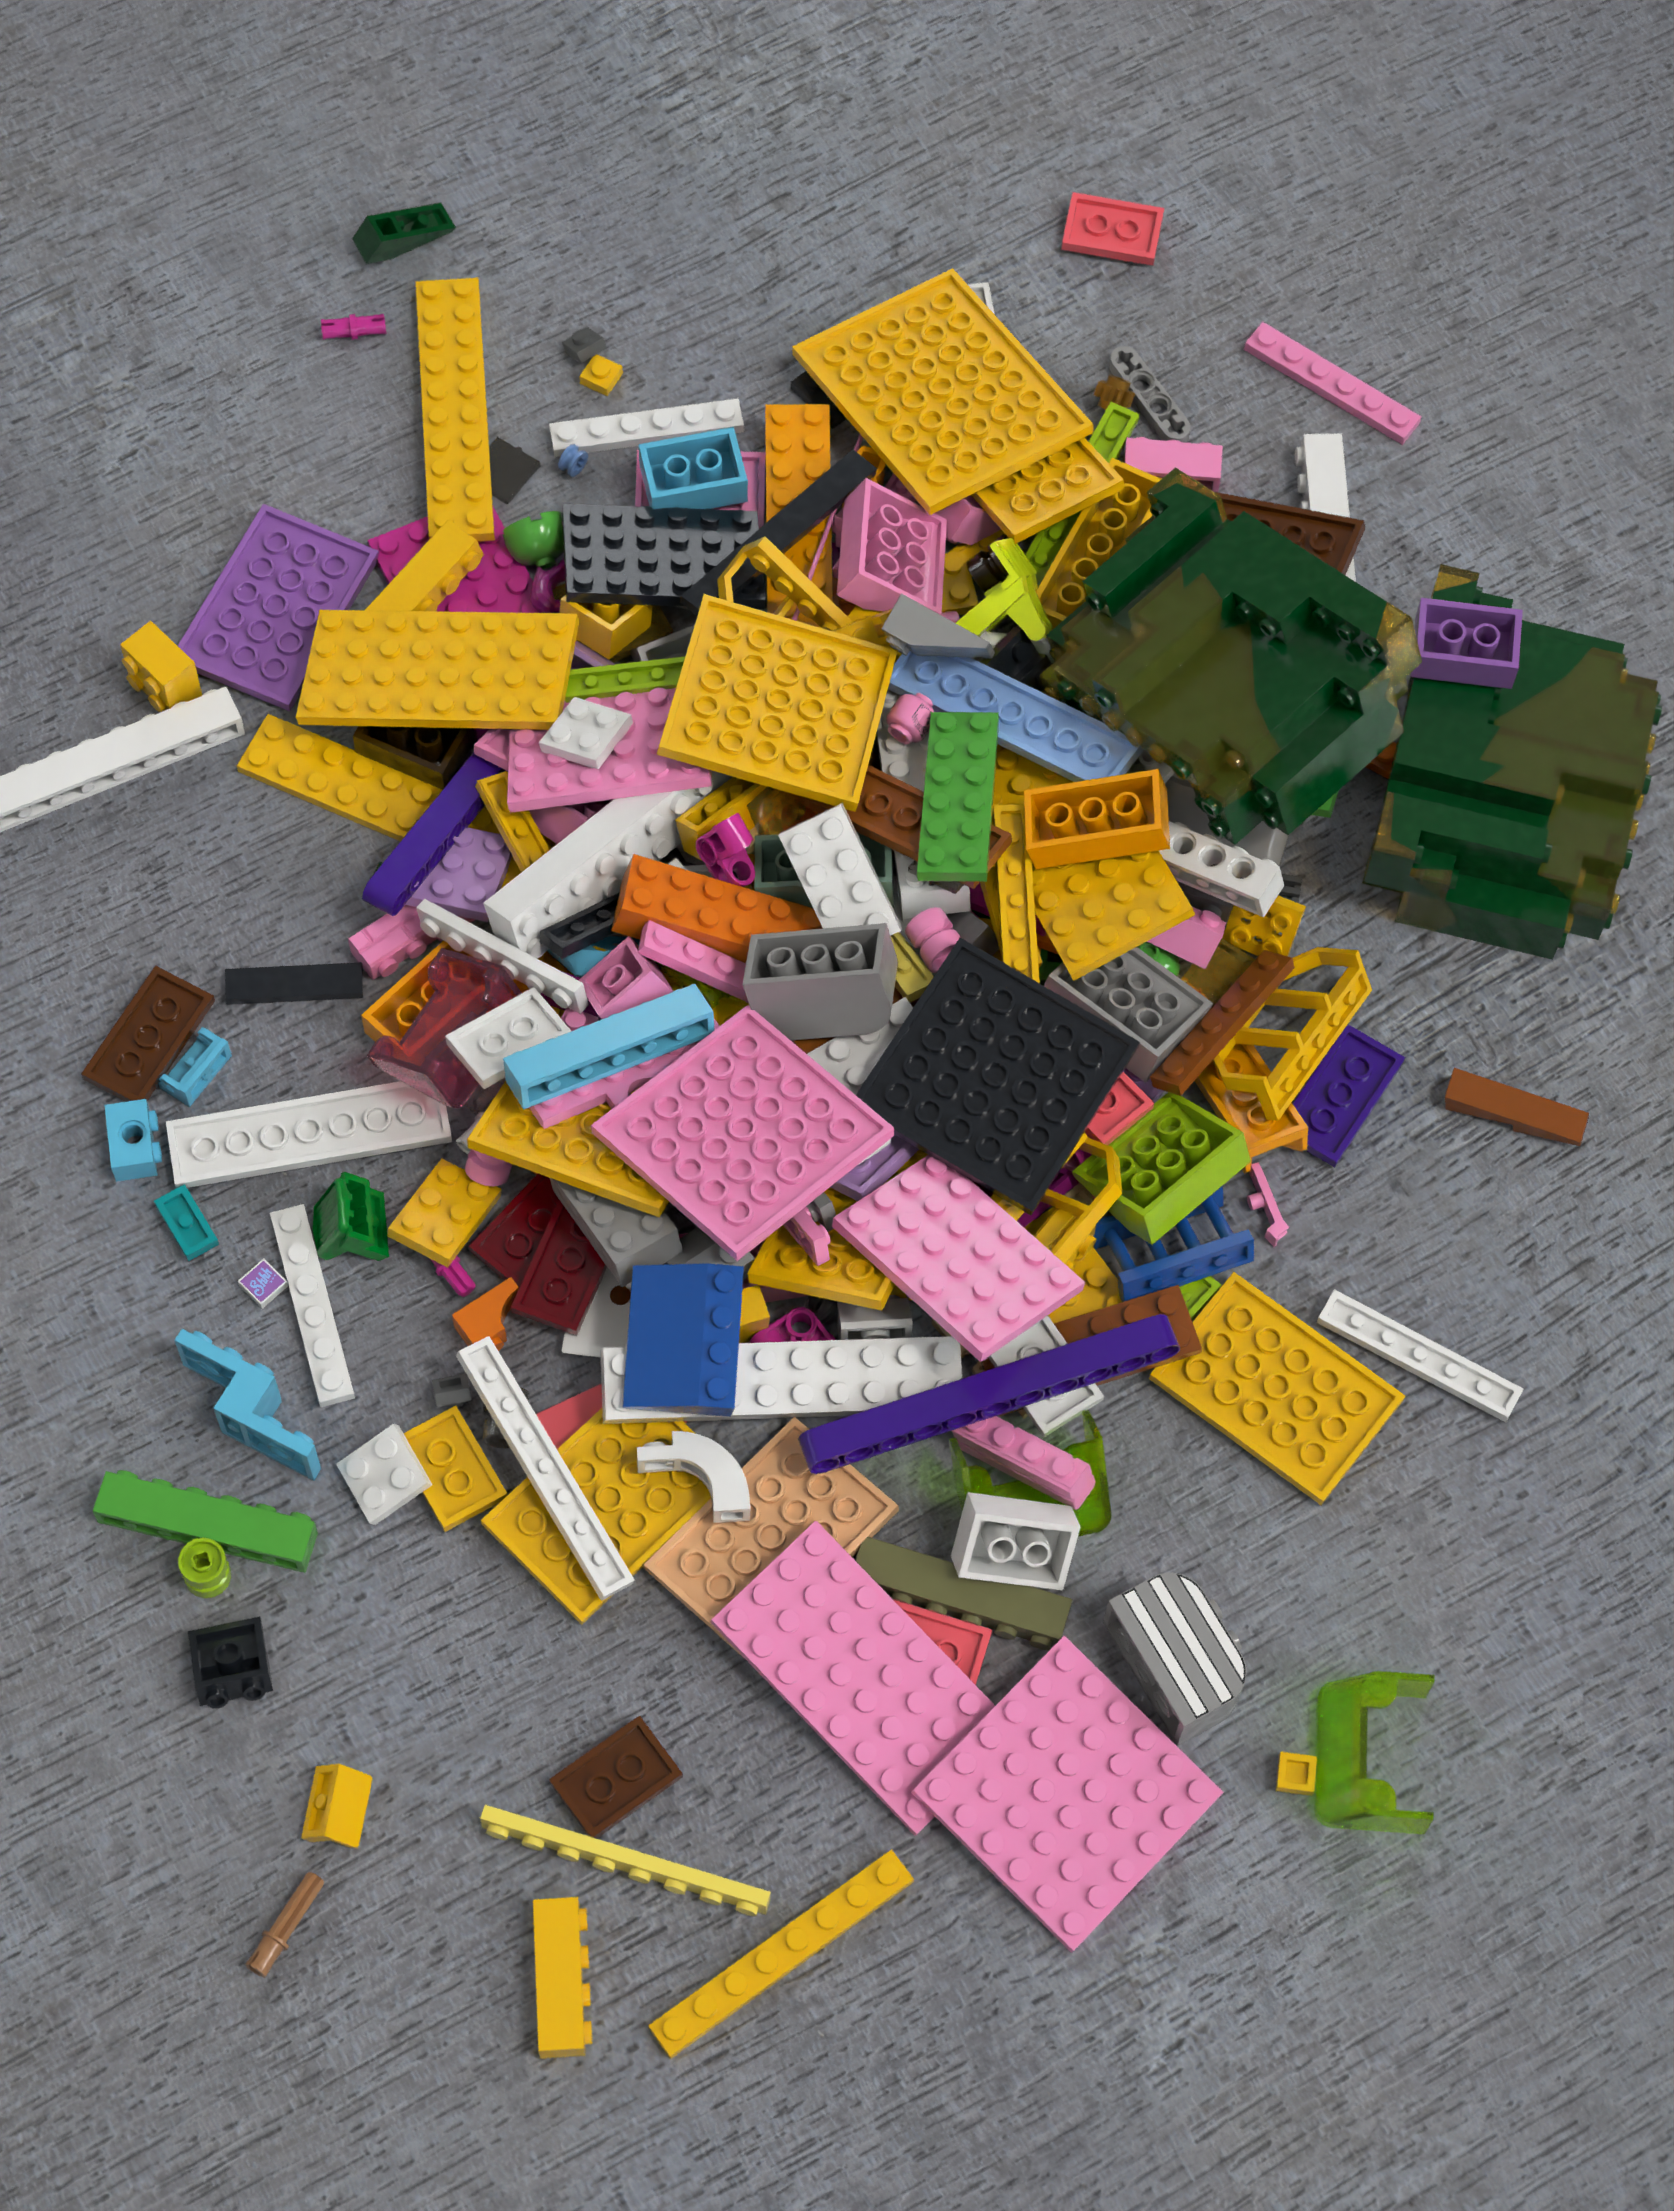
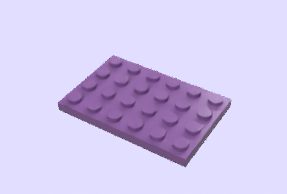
[178,504,379,712]

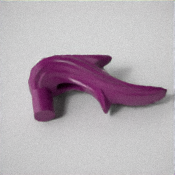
[531,557,565,613]

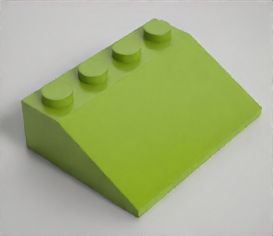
[1072,1092,1251,1245]

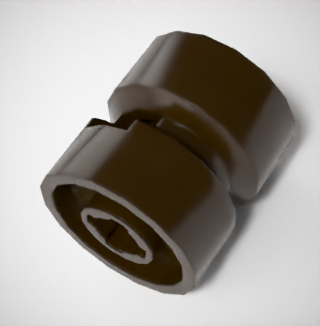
[966,534,1009,592]

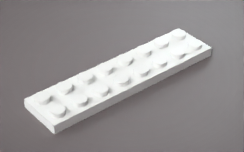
[166,1074,452,1188]

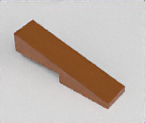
[1445,1068,1589,1146]

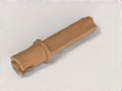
[245,1872,324,1978]

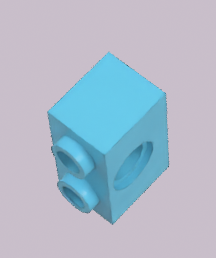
[104,1099,162,1182]

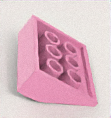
[837,478,947,615]

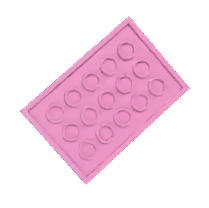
[507,688,712,813]
[832,1155,1085,1362]

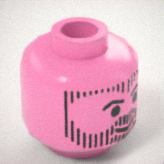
[886,693,934,744]

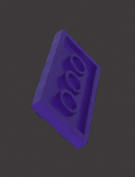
[1293,1024,1405,1168]

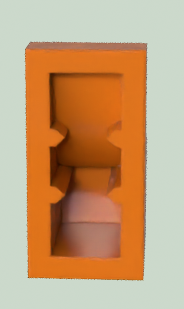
[452,1277,519,1351]

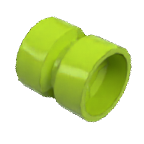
[178,1538,231,1598]

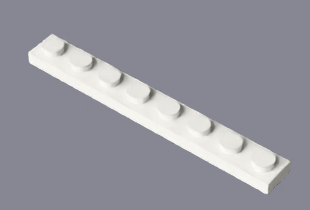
[456,1336,635,1601]

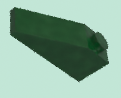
[352,202,456,264]

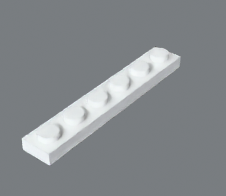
[549,398,744,457]
[416,899,589,1014]
[270,1204,355,1407]
[1317,1289,1523,1422]

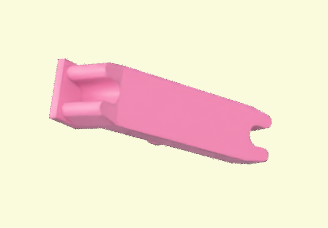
[1247,1162,1289,1247]

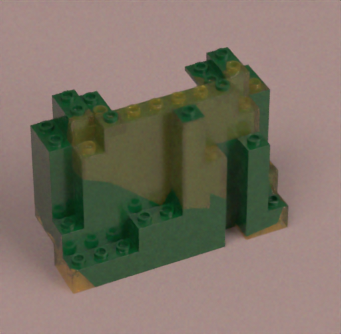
[1039,467,1422,845]
[1362,564,1662,960]

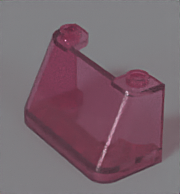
[366,948,522,1108]

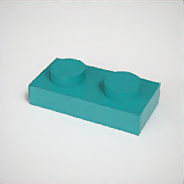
[154,1184,219,1261]

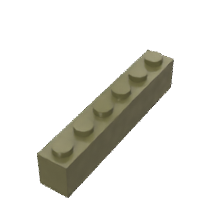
[856,1537,1073,1650]

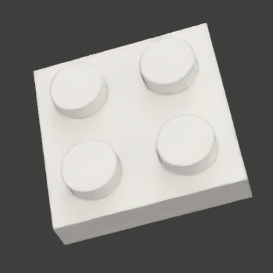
[539,697,633,770]
[336,1424,432,1525]

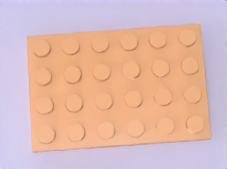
[644,1417,899,1659]

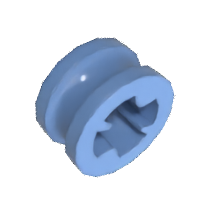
[558,444,588,477]

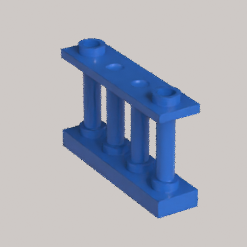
[1093,1186,1254,1302]

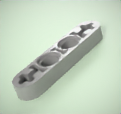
[1109,346,1191,443]

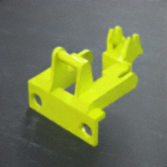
[956,538,1053,641]

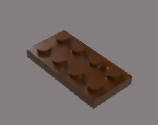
[81,965,215,1102]

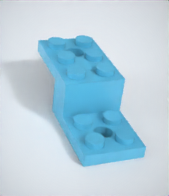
[174,1329,321,1481]

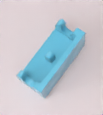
[158,1027,232,1107]

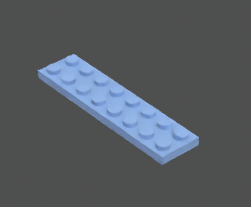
[888,651,1144,782]

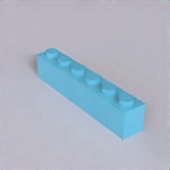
[503,984,715,1110]

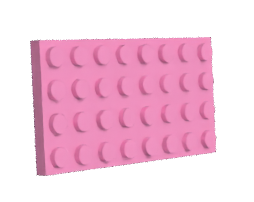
[710,1520,995,1836]

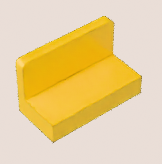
[301,1763,372,1848]

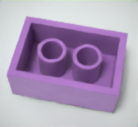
[1410,598,1523,689]

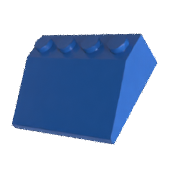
[622,1263,744,1417]

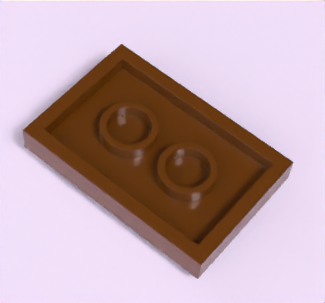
[549,1715,683,1839]

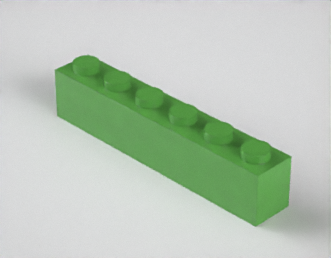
[93,1470,318,1573]

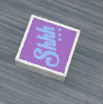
[237,1258,288,1309]

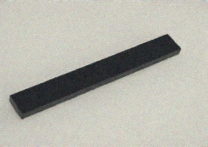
[680,449,877,616]

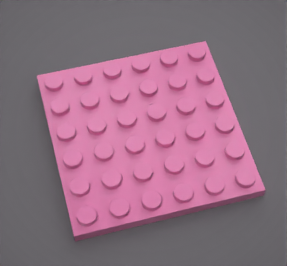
[591,1005,894,1261]
[911,1635,1224,1953]

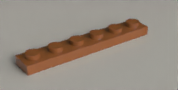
[1150,950,1295,1096]

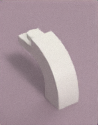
[637,1431,750,1523]

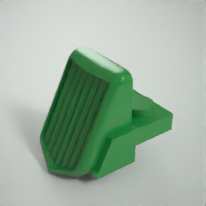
[313,1171,389,1261]

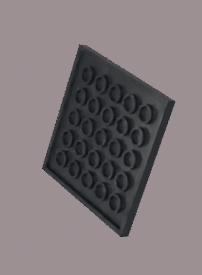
[856,938,1140,1216]

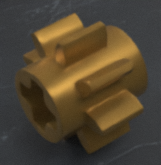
[1093,375,1135,409]

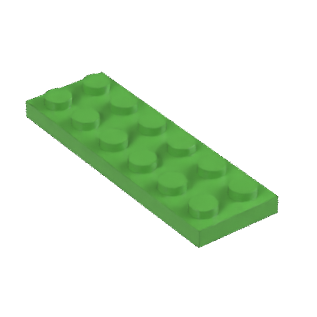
[917,712,999,882]

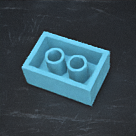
[638,427,748,509]

